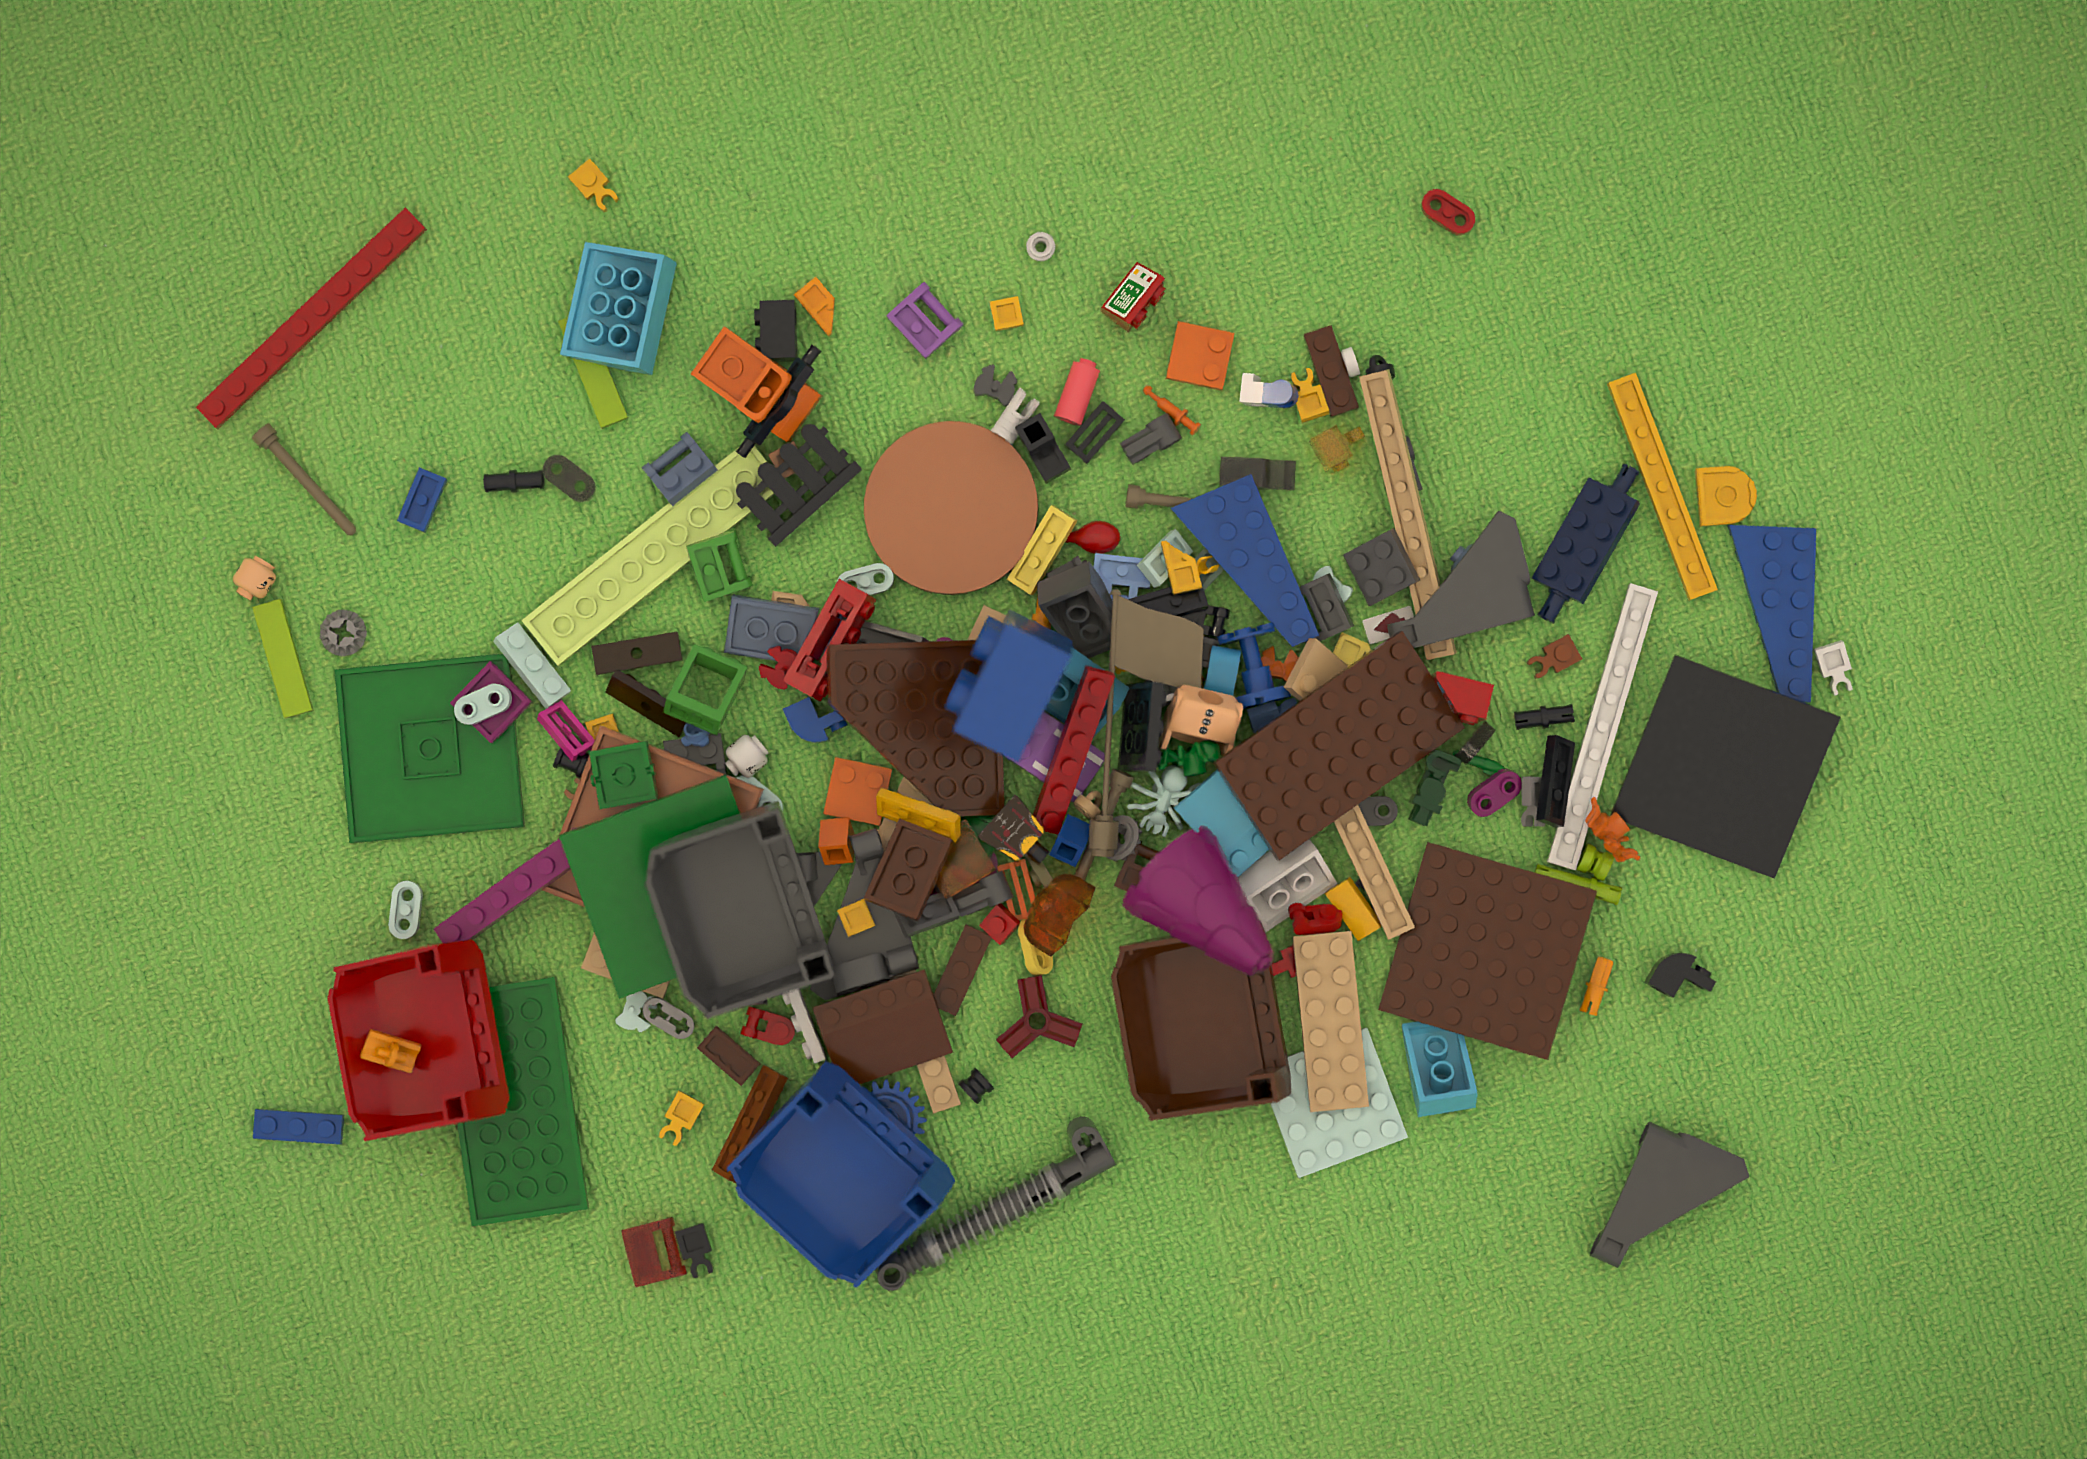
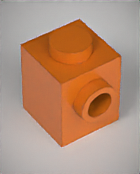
[818,817,855,865]

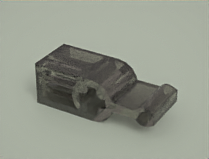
[1219,457,1296,491]

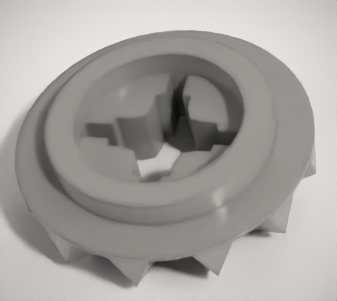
[319,610,367,656]
[1107,815,1142,862]

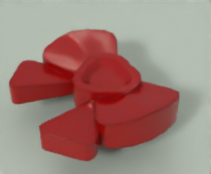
[759,646,798,690]

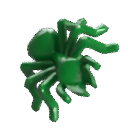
[1156,740,1221,777]

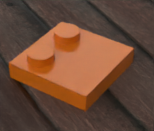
[1166,321,1235,391]
[823,757,893,826]

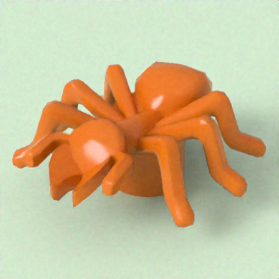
[1585,797,1640,862]

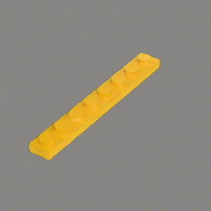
[1607,373,1718,601]

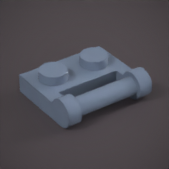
[642,432,718,506]

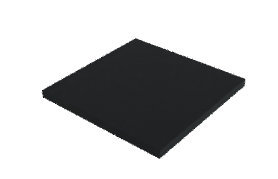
[1610,654,1841,879]

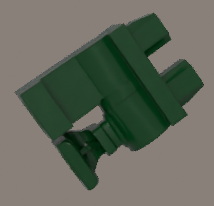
[1408,750,1462,826]

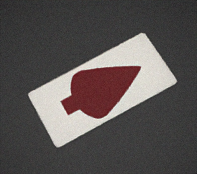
[1362,606,1414,644]

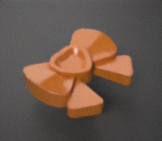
[1261,646,1299,682]

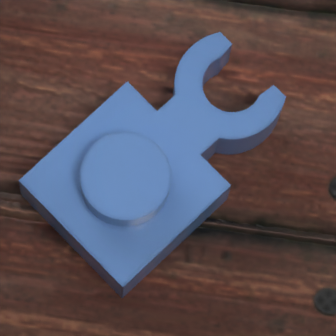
[1247,698,1297,734]

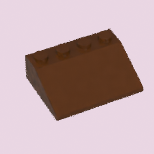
[813,969,953,1084]

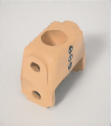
[1159,685,1243,756]

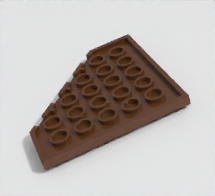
[826,640,1004,817]

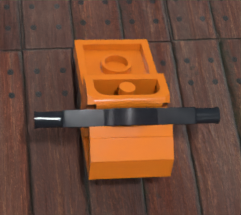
[691,326,823,458]

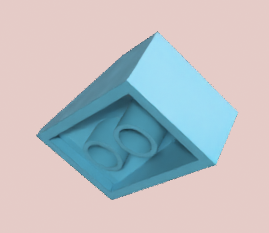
[1401,1021,1478,1117]

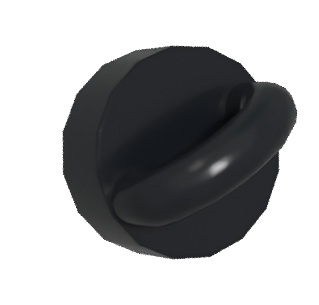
[1365,355,1395,380]

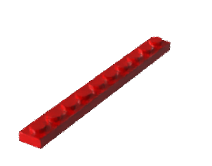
[196,207,427,429]

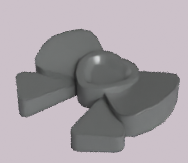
[974,364,1017,407]

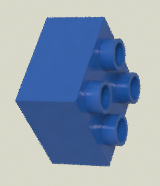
[945,609,1073,762]

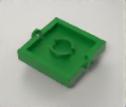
[589,741,659,809]

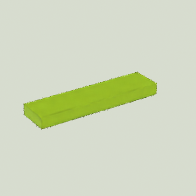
[558,317,628,429]
[252,599,314,719]

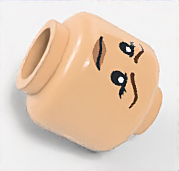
[233,556,276,601]

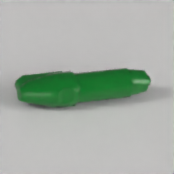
[1452,749,1506,775]

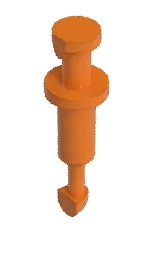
[1143,386,1201,436]

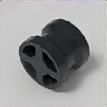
[958,1068,995,1104]

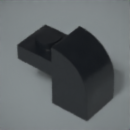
[1015,413,1071,484]
[1644,953,1716,998]

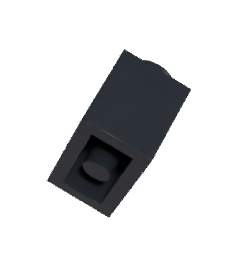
[754,300,797,362]

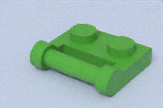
[686,529,753,602]

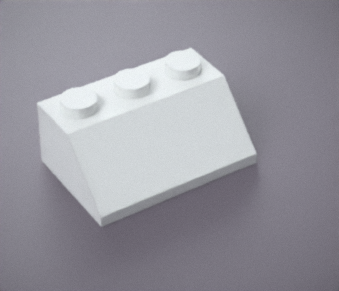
[1238,839,1337,933]

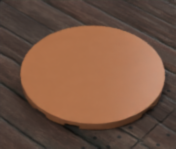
[864,421,1038,595]

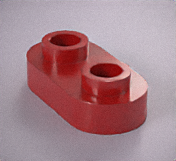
[1421,189,1475,235]

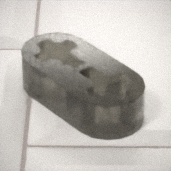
[1455,720,1496,765]

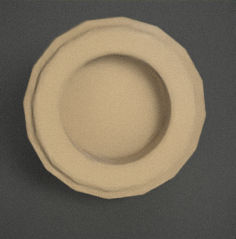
[1073,790,1102,820]

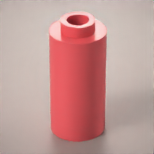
[1054,358,1100,426]

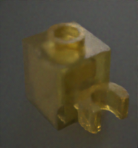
[1309,425,1365,473]

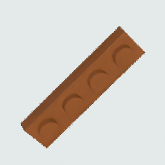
[712,1065,788,1183]

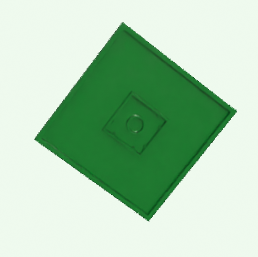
[334,654,525,843]
[559,774,740,999]

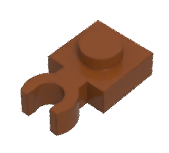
[1526,634,1582,679]

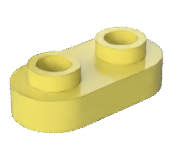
[1018,917,1053,976]

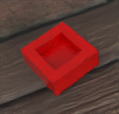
[979,903,1020,945]

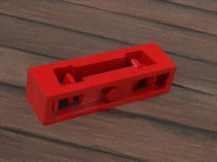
[783,579,877,702]

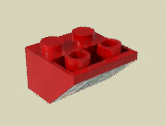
[1101,262,1166,332]

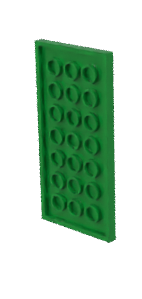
[457,977,589,1227]

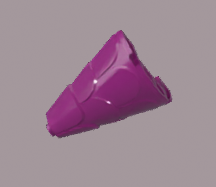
[1122,826,1274,976]

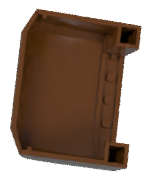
[1111,920,1291,1121]

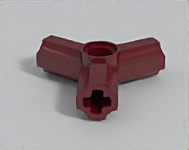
[996,975,1083,1059]

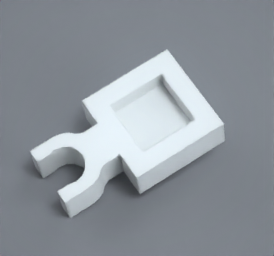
[1814,640,1853,696]

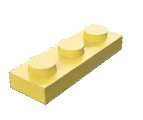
[1007,505,1078,595]

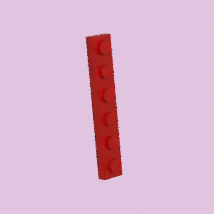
[1032,666,1115,835]

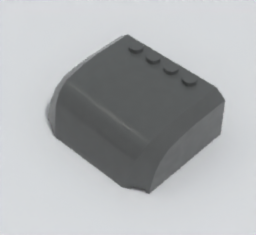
[646,801,835,1019]

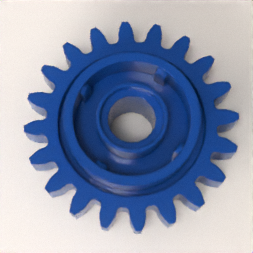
[863,1079,927,1135]

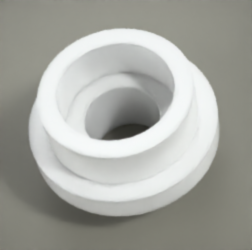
[1026,232,1055,261]

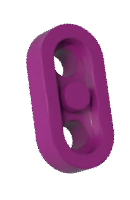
[1467,769,1522,817]

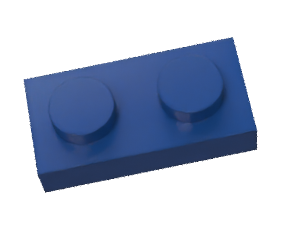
[397,467,448,533]

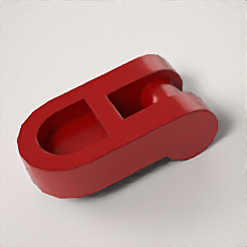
[1288,903,1342,935]
[740,1006,796,1045]

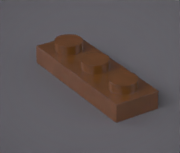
[1303,325,1359,417]
[934,925,991,1016]

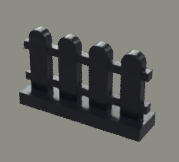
[736,424,862,547]

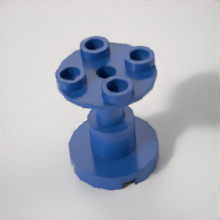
[1217,622,1291,709]

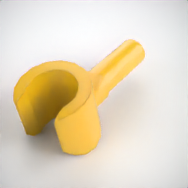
[1196,555,1219,575]

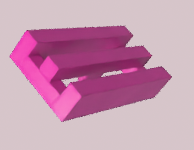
[537,700,595,762]

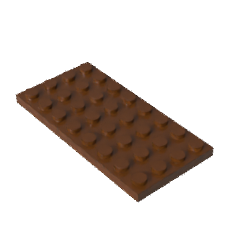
[1213,631,1465,860]

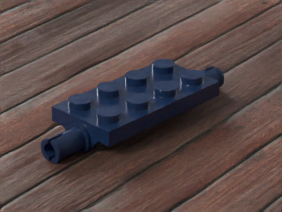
[1532,464,1640,624]

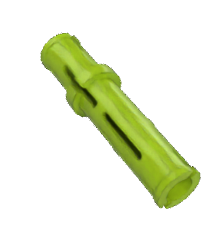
[1534,863,1622,905]

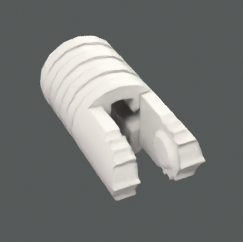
[991,388,1040,445]

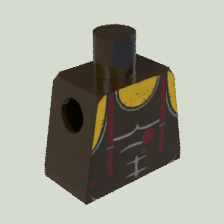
[977,795,1050,865]

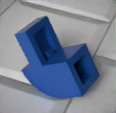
[783,697,848,743]

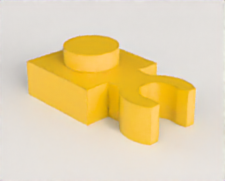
[568,158,619,212]
[1291,368,1330,423]
[659,1090,705,1146]

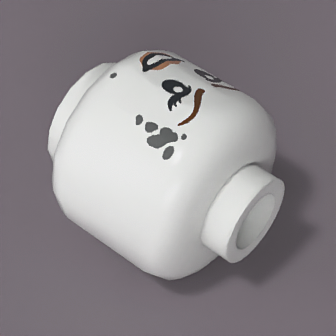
[725,735,769,778]

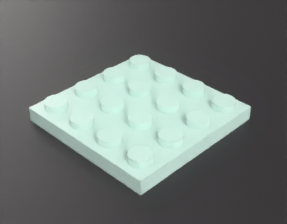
[1270,1027,1408,1178]

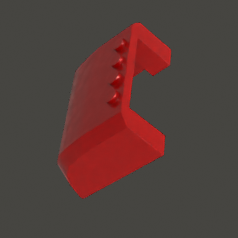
[328,940,509,1141]

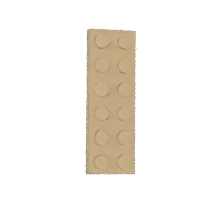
[1292,931,1369,1112]

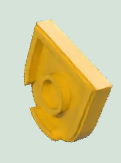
[1695,466,1757,527]

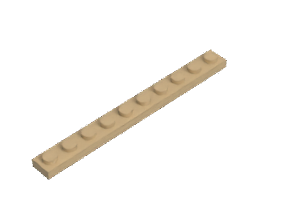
[1359,369,1457,660]

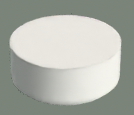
[1341,347,1360,377]

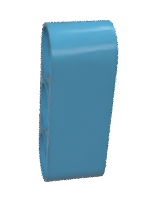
[1204,645,1241,696]

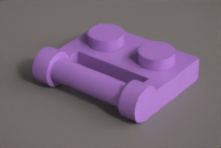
[886,282,964,359]

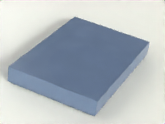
[724,594,819,661]

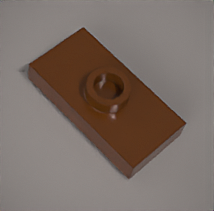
[697,1026,761,1086]

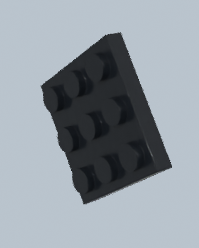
[1118,682,1166,772]

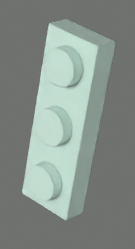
[493,622,571,709]

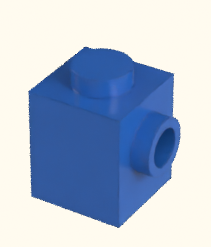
[1049,814,1089,867]

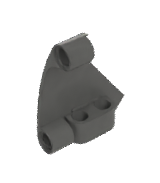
[1590,1122,1750,1268]

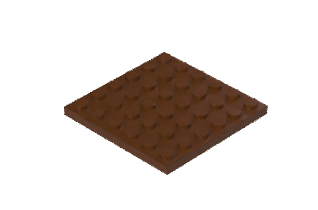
[1378,842,1597,1060]

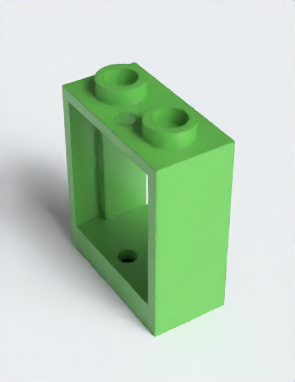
[663,644,747,735]

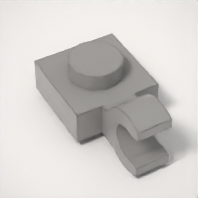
[1521,777,1545,827]

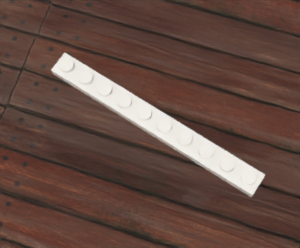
[1547,583,1658,871]

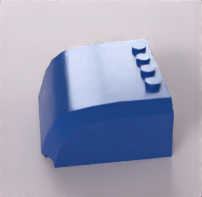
[727,1061,956,1288]

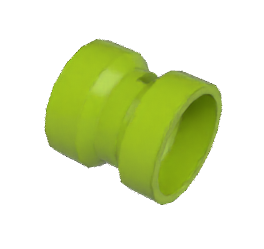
[1576,843,1614,881]

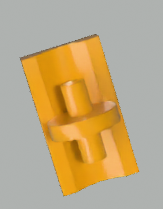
[360,1029,421,1073]

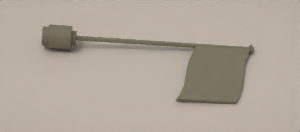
[1088,589,1204,857]

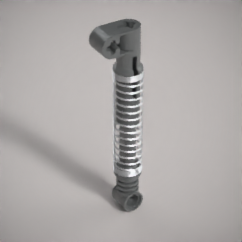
[875,1116,1116,1291]

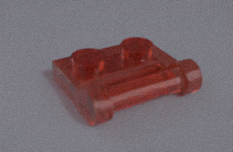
[621,1217,687,1288]

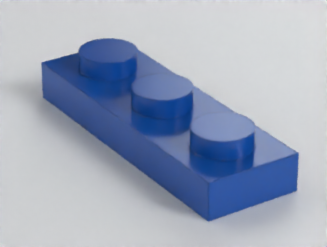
[253,1109,344,1144]

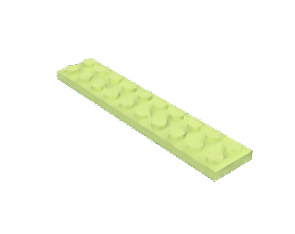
[521,446,774,666]

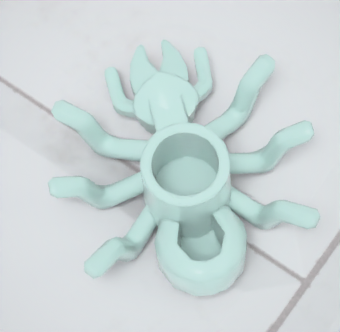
[1127,765,1201,837]

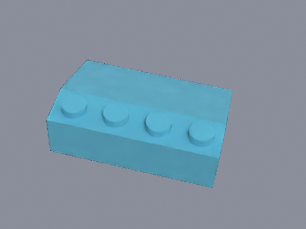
[560,242,677,375]
[1174,770,1269,877]

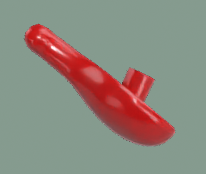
[1065,521,1121,554]

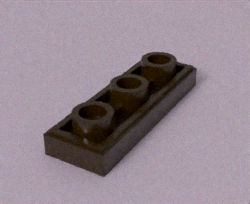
[591,631,683,675]
[605,669,686,737]

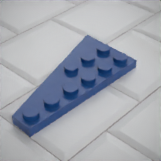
[1171,474,1319,647]
[1728,525,1816,703]

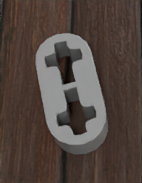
[642,997,694,1039]

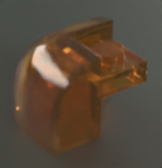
[1024,874,1096,957]

